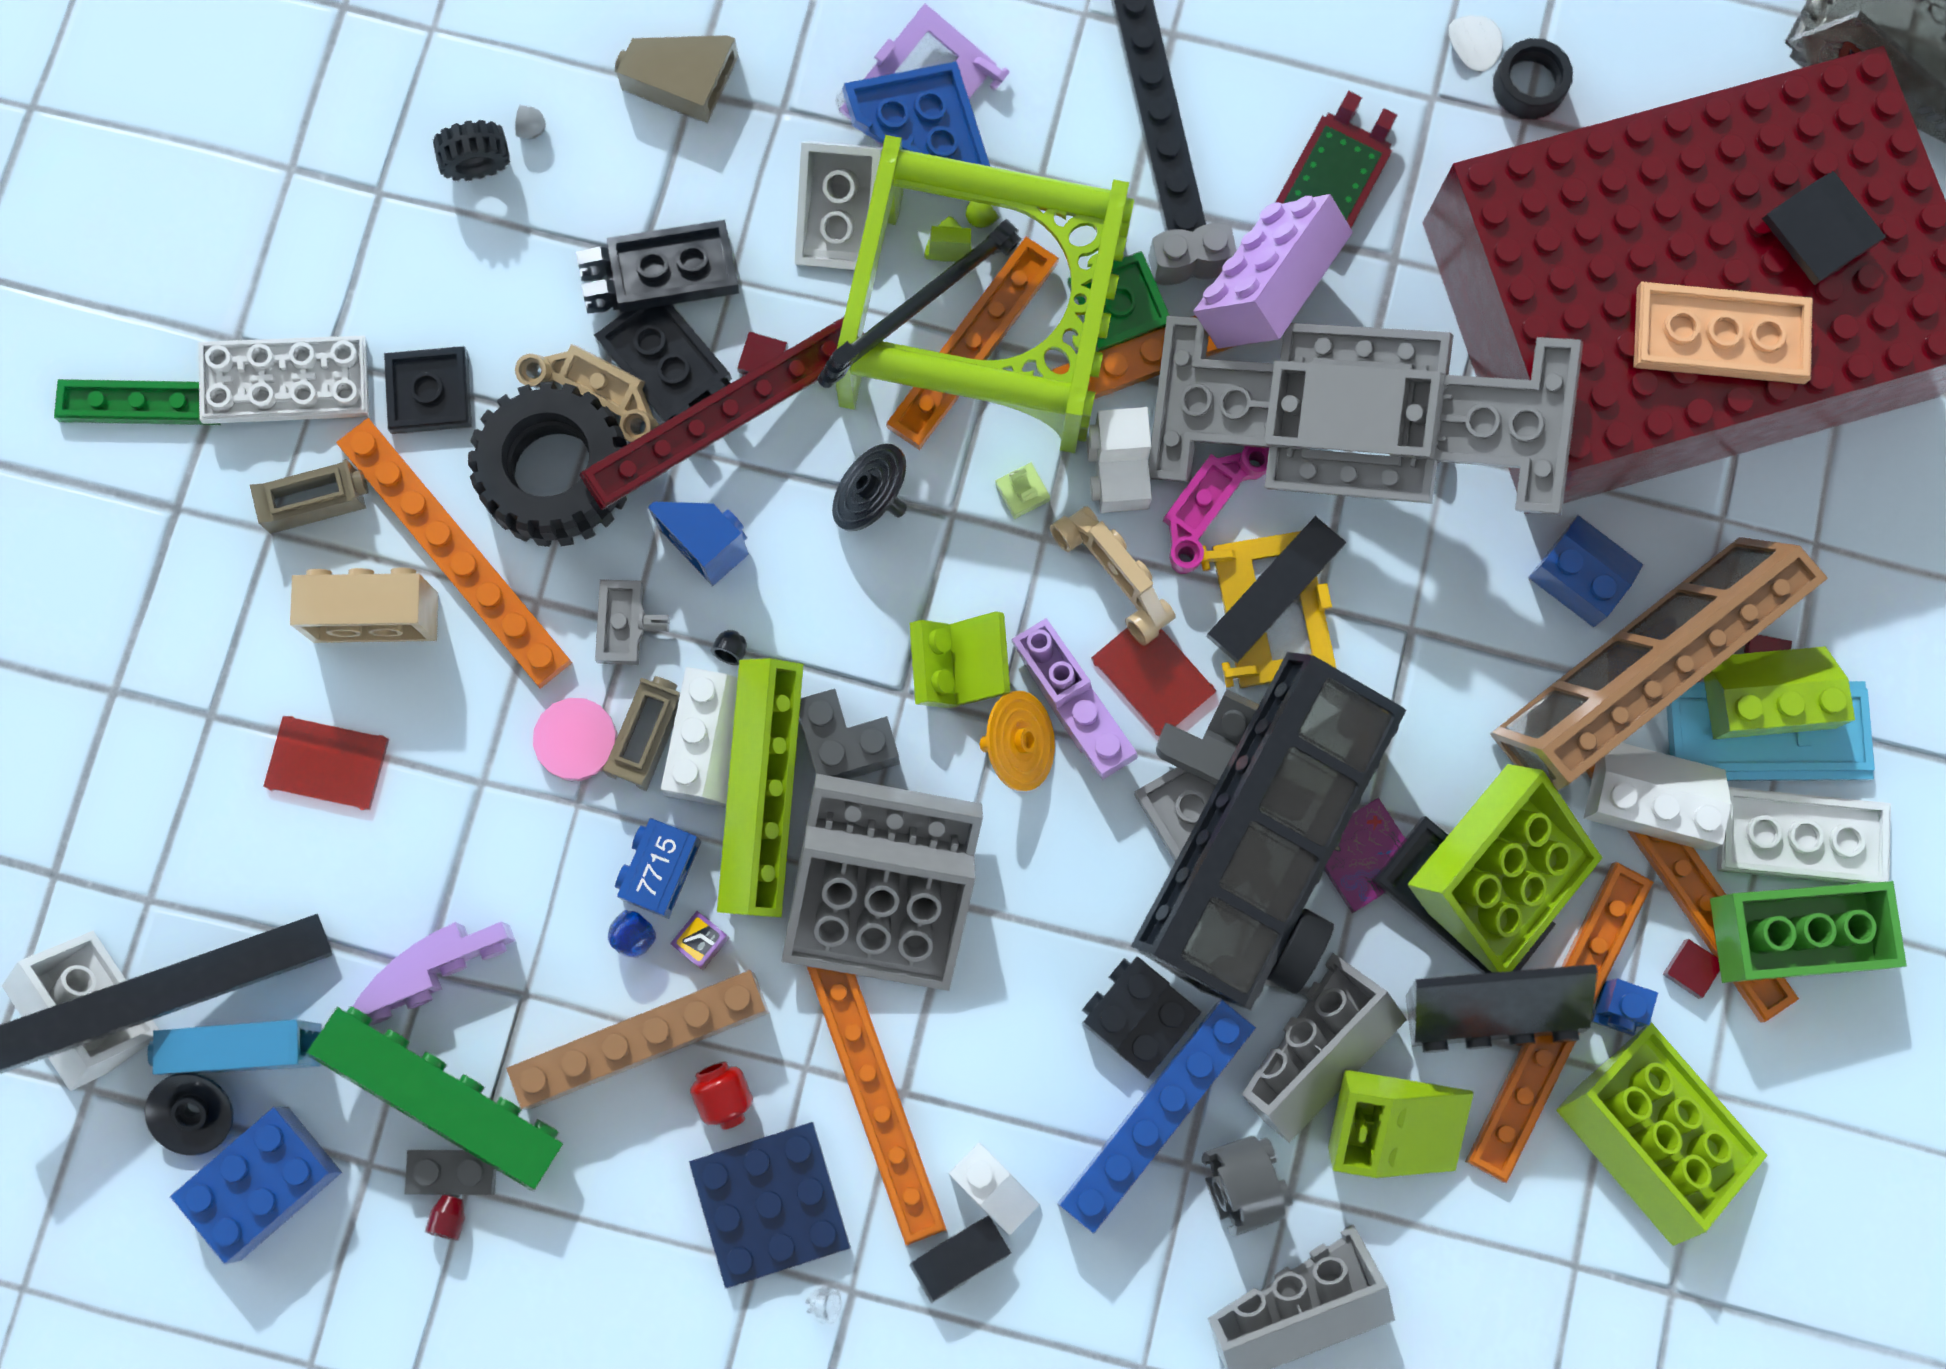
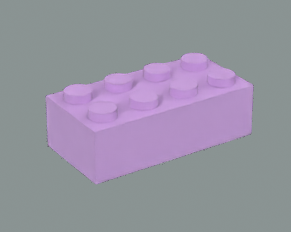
[1193,194,1353,349]

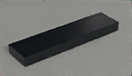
[1206,516,1346,663]

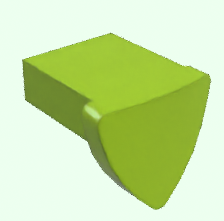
[924,216,972,262]

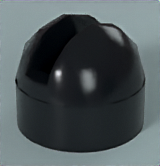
[711,630,747,665]

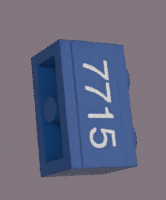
[615,818,702,919]

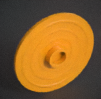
[979,691,1055,791]

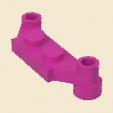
[1163,446,1269,574]

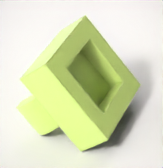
[995,462,1050,519]

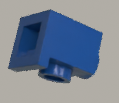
[1591,979,1659,1036]

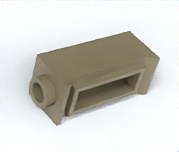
[250,459,368,534]
[602,676,680,791]

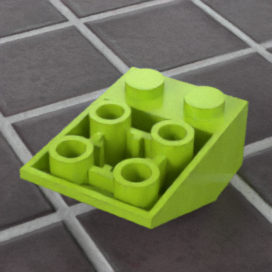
[1328,1069,1474,1178]

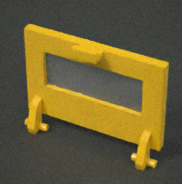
[1201,531,1337,688]

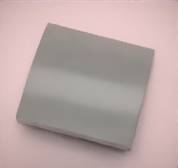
[781,774,983,991]

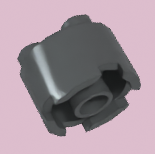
[1202,1136,1293,1236]

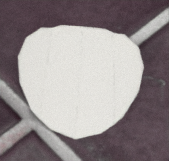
[1449,15,1503,71]

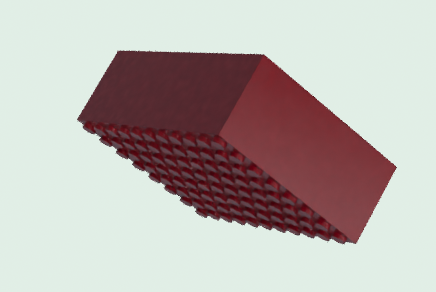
[1422,46,1946,515]

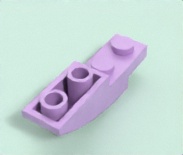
[1012,618,1138,780]
[352,921,516,1026]

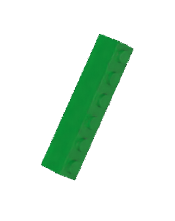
[307,1006,563,1191]

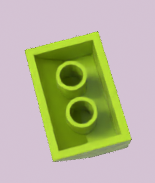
[1704,646,1855,740]

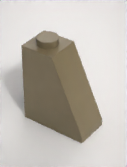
[615,35,739,123]

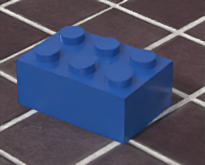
[170,1107,342,1264]

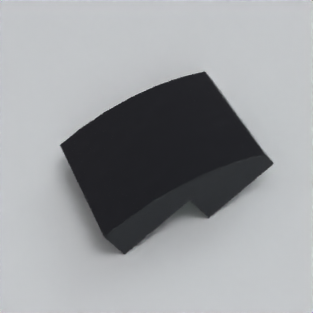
[1762,171,1886,285]

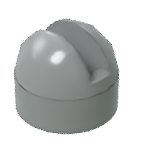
[515,105,546,139]

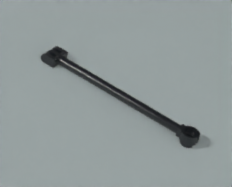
[817,219,1022,388]

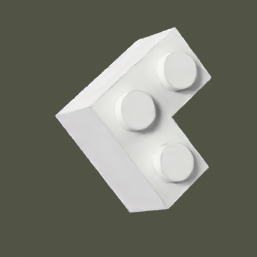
[1086,407,1152,513]

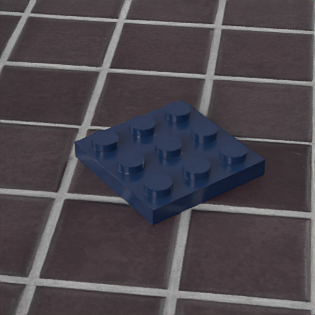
[689,1122,851,1289]

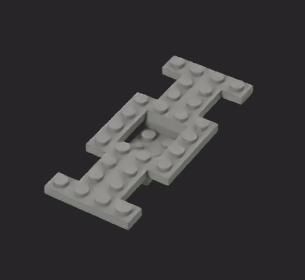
[1148,316,1583,515]

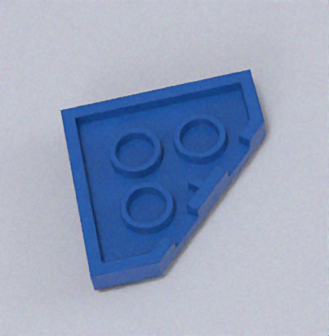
[842,61,990,166]

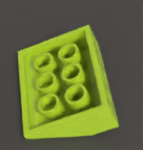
[1407,764,1603,973]
[1556,1022,1768,1246]

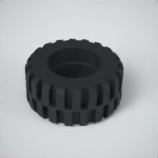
[468,382,627,547]

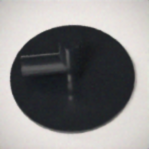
[832,444,907,532]

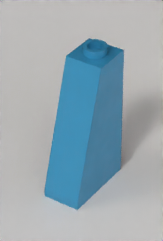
[147,1020,322,1075]

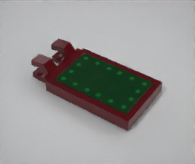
[1275,90,1398,228]

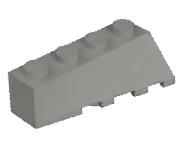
[1242,953,1407,1143]
[1208,1224,1395,1369]

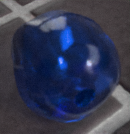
[608,910,656,958]

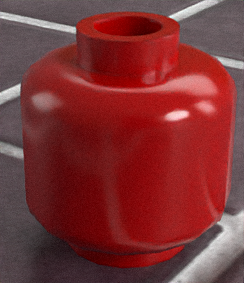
[690,1061,754,1130]

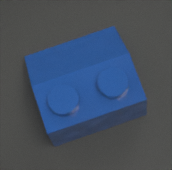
[648,501,749,587]
[1528,515,1644,628]

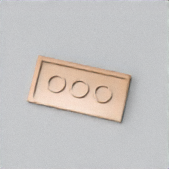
[1634,282,1812,384]

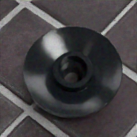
[145,1073,233,1155]

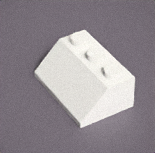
[661,667,738,807]
[1583,743,1731,851]
[2,931,159,1091]

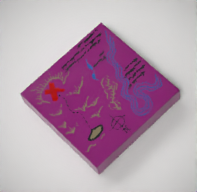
[1324,797,1405,913]

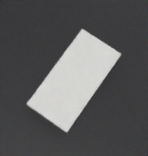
[1717,787,1891,884]

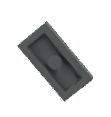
[405,1150,496,1195]

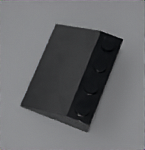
[1406,964,1598,1053]

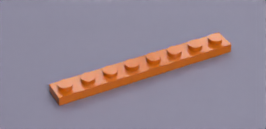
[336,418,573,689]

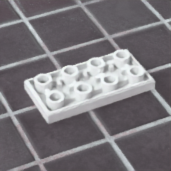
[198,336,369,424]

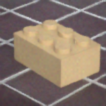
[290,568,438,643]

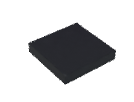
[384,346,472,434]

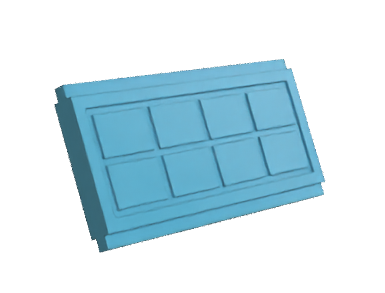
[1666,681,1875,781]

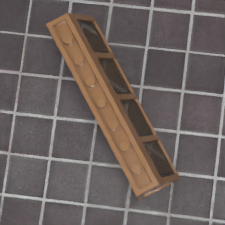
[1490,537,1828,791]

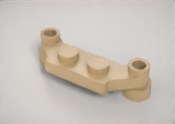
[515,344,659,442]
[1050,506,1176,646]

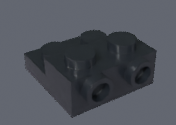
[1081,956,1201,1078]

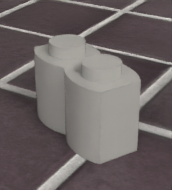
[1148,223,1237,285]

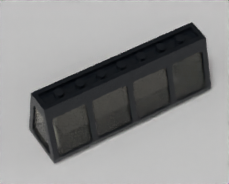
[1130,652,1407,1010]

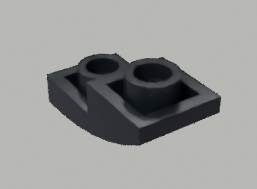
[909,1215,1011,1303]

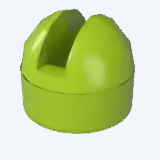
[966,201,1000,228]

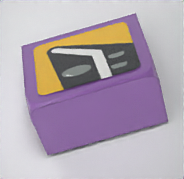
[670,911,730,970]

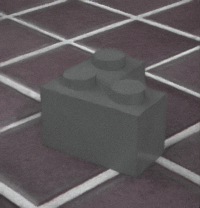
[799,688,900,779]

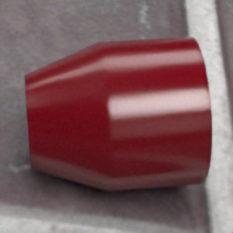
[424,1195,465,1241]

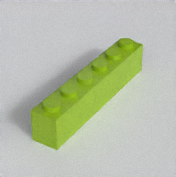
[717,658,804,918]

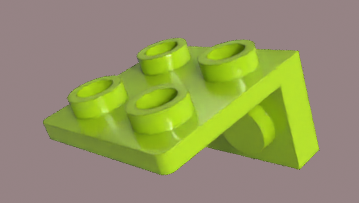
[909,611,1010,708]

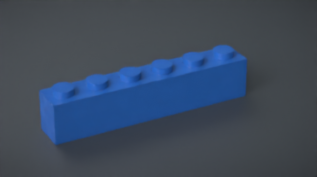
[1057,1000,1256,1234]

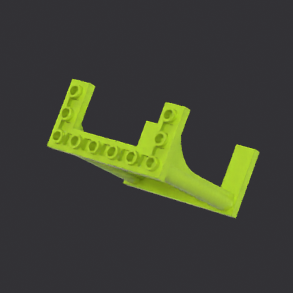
[835,135,1134,454]

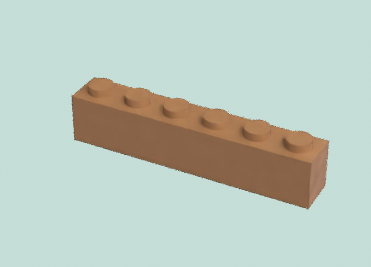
[506,970,770,1109]

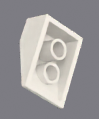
[794,141,883,270]

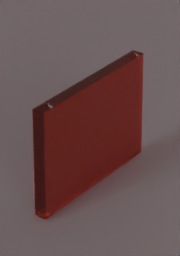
[1091,628,1216,736]
[263,716,389,810]

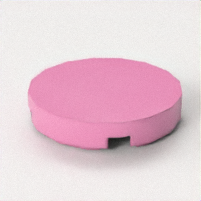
[533,698,618,781]

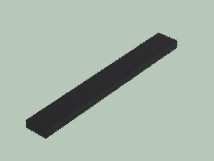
[0,913,332,1074]

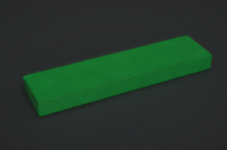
[54,379,221,425]

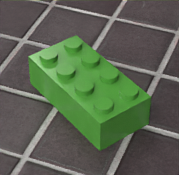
[1710,881,1907,983]

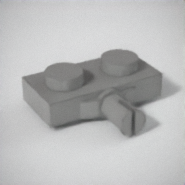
[595,580,670,665]

